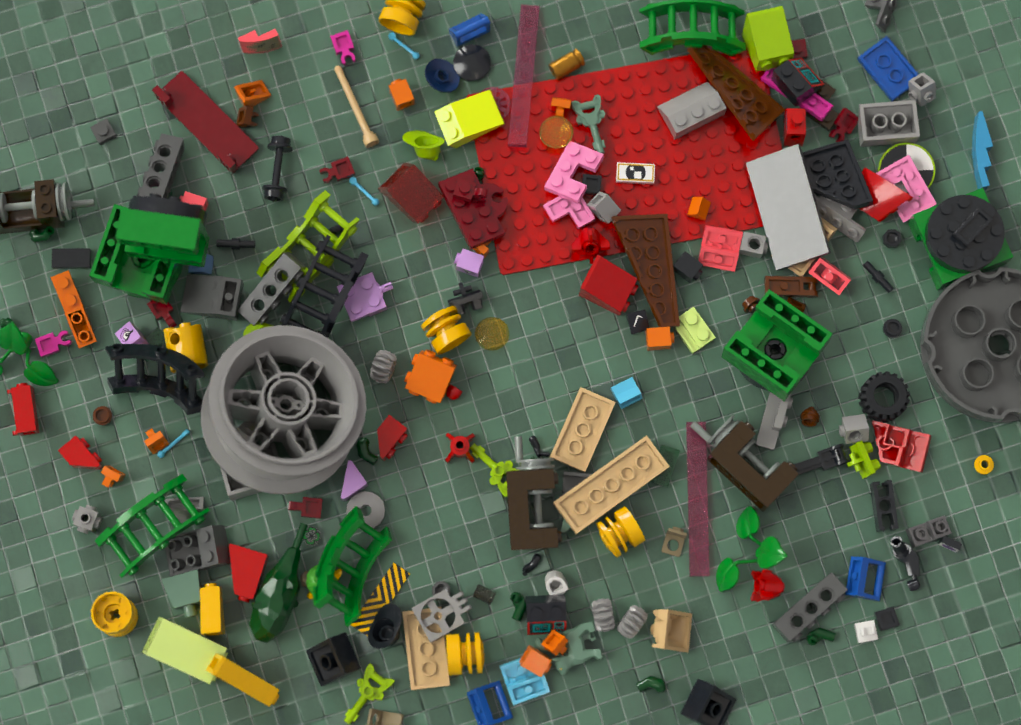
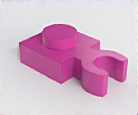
[330,30,356,66]
[35,331,72,358]

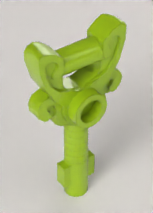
[470,443,519,497]
[343,663,394,725]

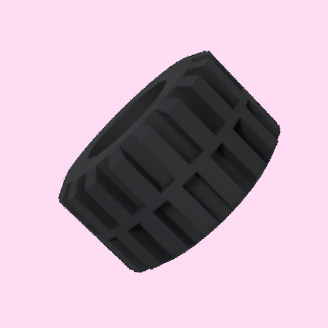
[858,371,910,423]

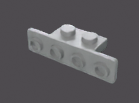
[815,195,866,242]
[756,392,793,450]

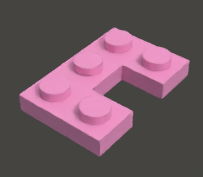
[544,141,604,204]
[876,155,937,223]

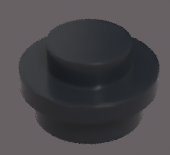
[883,319,902,338]

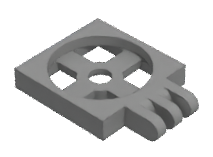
[411,589,472,643]

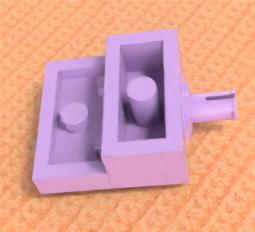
[337,272,393,323]

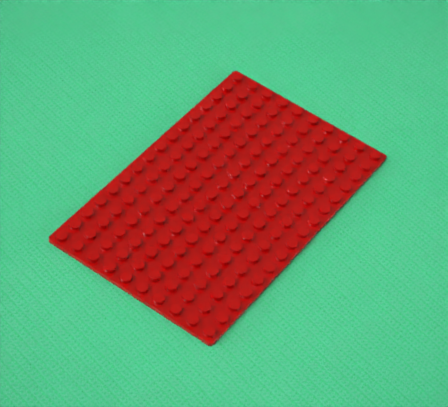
[466,48,782,275]

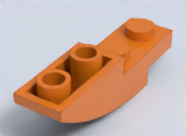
[51,270,97,348]

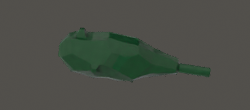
[249,523,308,643]

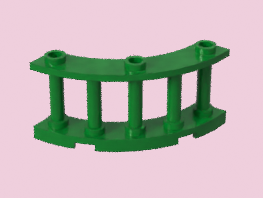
[639,0,746,56]
[95,474,210,578]
[313,506,392,627]

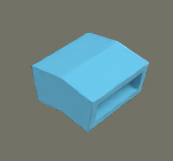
[610,377,642,409]

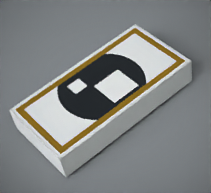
[616,162,655,184]

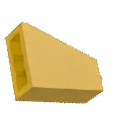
[200,583,225,636]

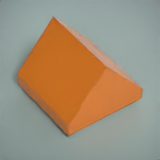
[687,197,711,220]

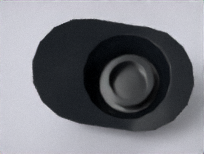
[368,604,402,649]

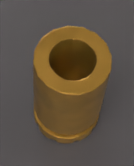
[548,49,585,80]

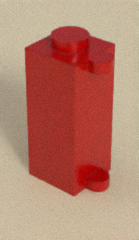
[7,383,40,436]

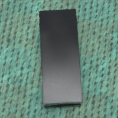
[870,480,899,532]

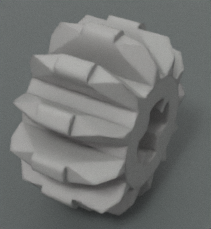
[370,350,397,383]
[592,598,615,632]
[617,605,648,639]

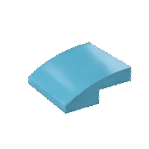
[499,658,550,705]

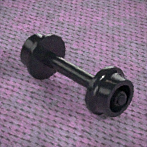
[262,135,293,202]

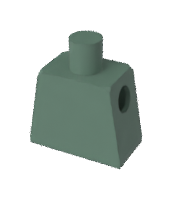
[161,569,202,618]

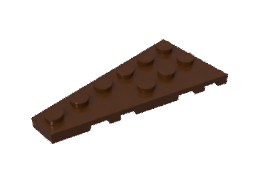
[611,214,680,328]

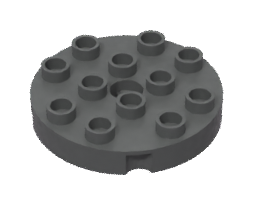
[920,267,1021,423]

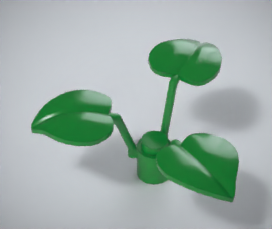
[0,321,59,386]
[716,506,788,592]

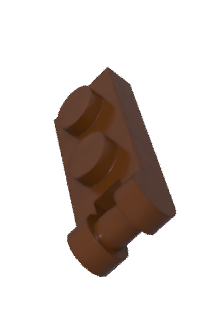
[764,276,818,298]

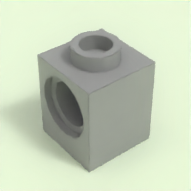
[587,191,621,224]
[739,231,768,259]
[839,414,869,444]

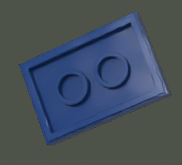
[857,36,919,102]

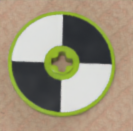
[878,143,935,194]

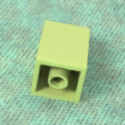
[142,617,228,684]

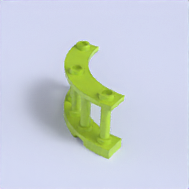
[256,190,360,302]

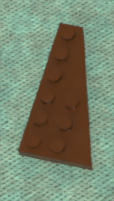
[687,45,785,141]

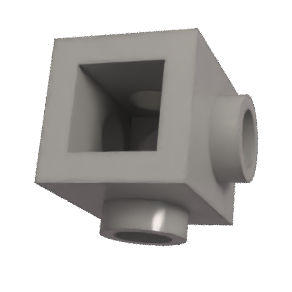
[908,72,936,107]
[72,505,102,534]

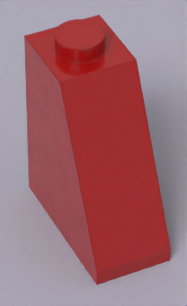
[229,543,269,603]

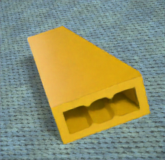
[206,654,279,707]

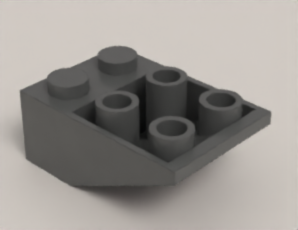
[180,275,244,321]
[165,525,231,576]

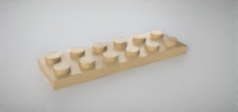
[553,435,670,534]

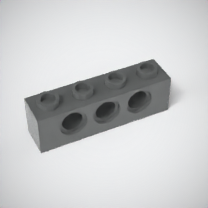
[137,133,185,198]
[237,252,306,326]
[772,572,847,643]

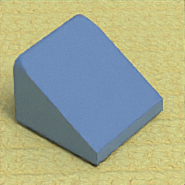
[188,254,213,275]

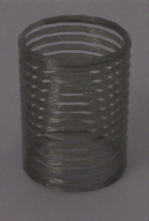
[473,584,496,605]

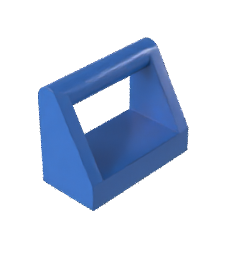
[449,13,490,47]
[845,557,886,601]
[467,680,513,725]

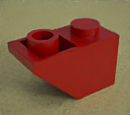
[377,415,408,461]
[58,436,103,470]

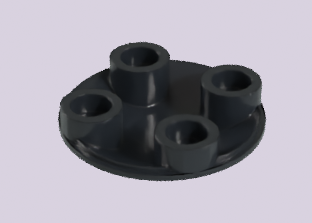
[453,44,491,81]

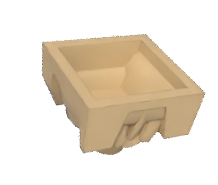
[650,609,692,653]

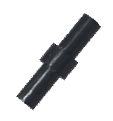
[216,238,255,250]
[862,261,894,293]

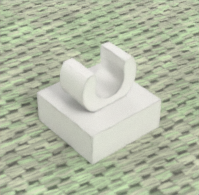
[854,620,878,643]

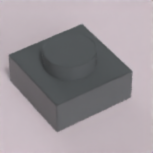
[90,118,116,145]

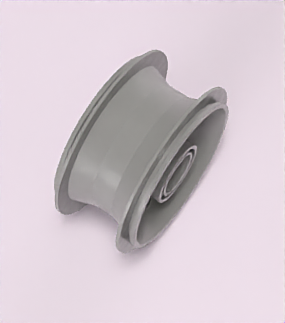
[201,325,366,494]

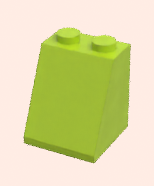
[741,6,794,72]

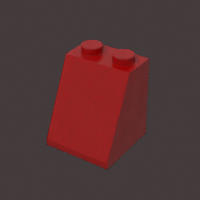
[579,254,639,316]

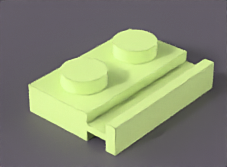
[674,307,716,354]

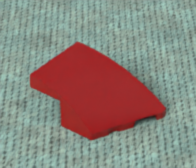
[859,167,913,222]
[872,420,931,473]

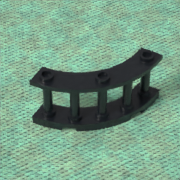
[279,235,369,338]
[105,343,205,415]

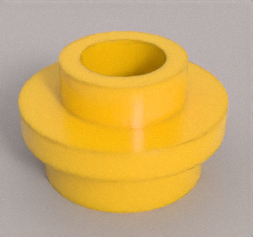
[974,455,994,475]

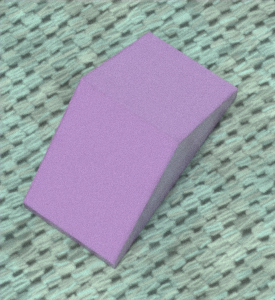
[341,460,368,501]

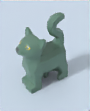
[535,622,603,675]

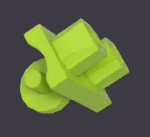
[847,441,881,479]

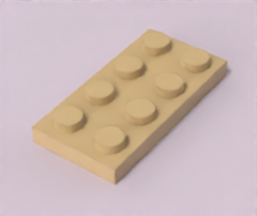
[550,387,616,473]
[402,607,450,690]

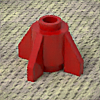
[572,227,610,264]
[445,433,475,464]
[750,569,784,601]

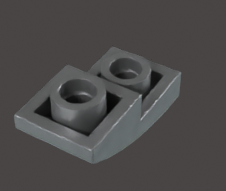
[906,515,952,548]

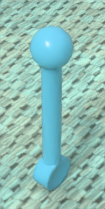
[388,32,420,59]
[349,177,379,206]
[157,429,190,458]

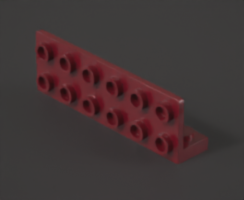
[152,71,259,174]

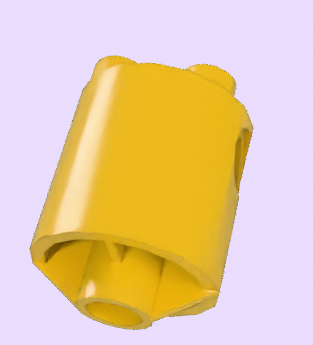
[163,322,208,373]

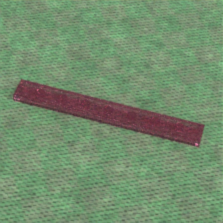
[508,4,540,148]
[686,422,709,577]

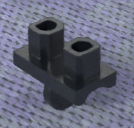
[447,282,483,315]

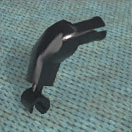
[890,536,920,591]

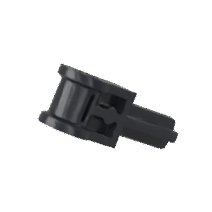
[794,443,850,475]

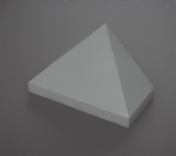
[165,497,204,524]

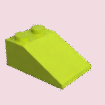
[435,90,505,148]

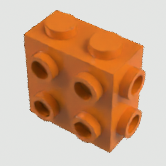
[404,349,457,404]

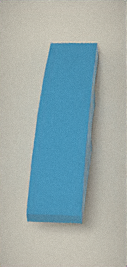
[972,111,993,190]

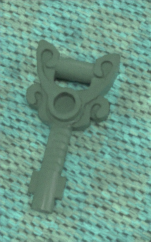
[571,94,606,154]

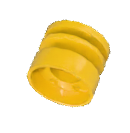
[378,0,426,36]
[421,306,472,355]
[596,506,646,558]
[91,592,138,637]
[446,632,485,676]

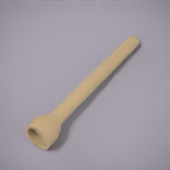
[334,65,379,148]

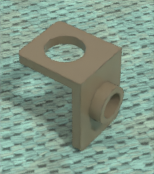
[661,527,687,557]
[367,708,404,725]

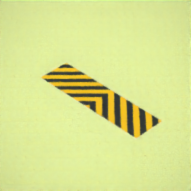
[351,563,410,636]

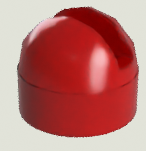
[446,384,463,400]

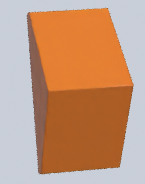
[234,80,271,107]

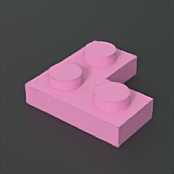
[543,196,595,229]

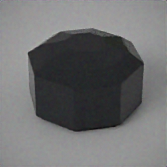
[882,229,902,248]

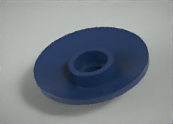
[425,59,460,93]

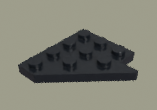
[802,139,873,210]

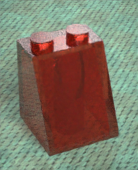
[378,163,444,223]

